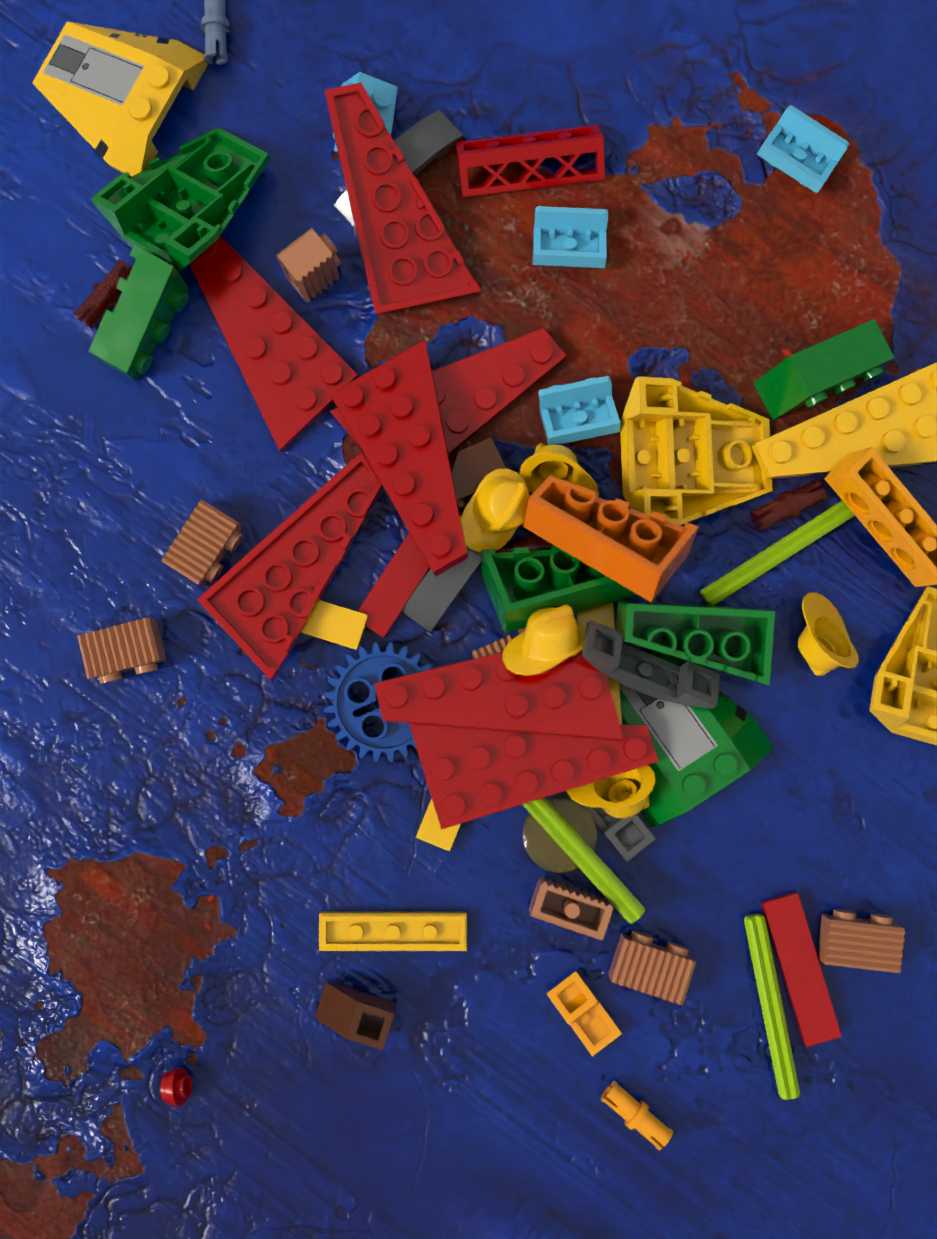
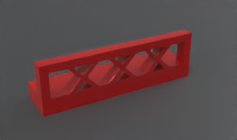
[456,125,605,197]

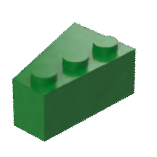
[88,245,189,381]
[753,319,895,421]

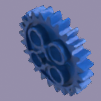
[324,642,432,762]

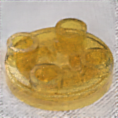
[523,797,597,873]

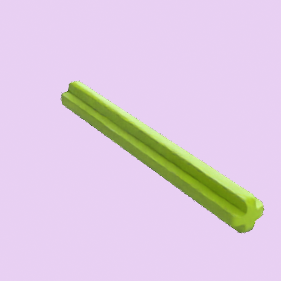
[700,501,855,606]
[522,797,645,924]
[744,914,800,1100]

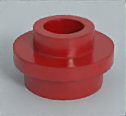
[160,1067,193,1107]

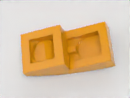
[546,971,623,1057]

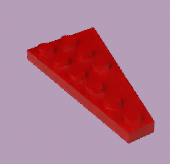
[325,83,481,315]
[189,235,358,453]
[330,328,567,455]
[330,340,469,577]
[197,452,384,682]
[374,650,623,741]
[409,724,659,830]

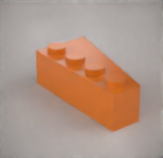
[523,475,699,602]

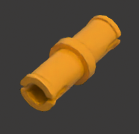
[600,1081,674,1150]

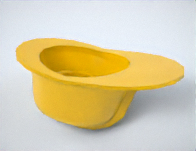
[519,443,599,497]
[461,469,530,553]
[798,592,859,676]
[502,605,586,676]
[566,765,656,819]

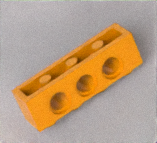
[824,447,937,587]

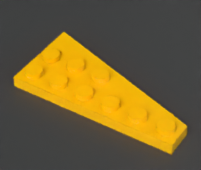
[751,362,937,479]

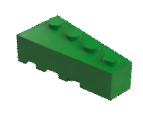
[481,545,637,634]
[616,601,775,686]

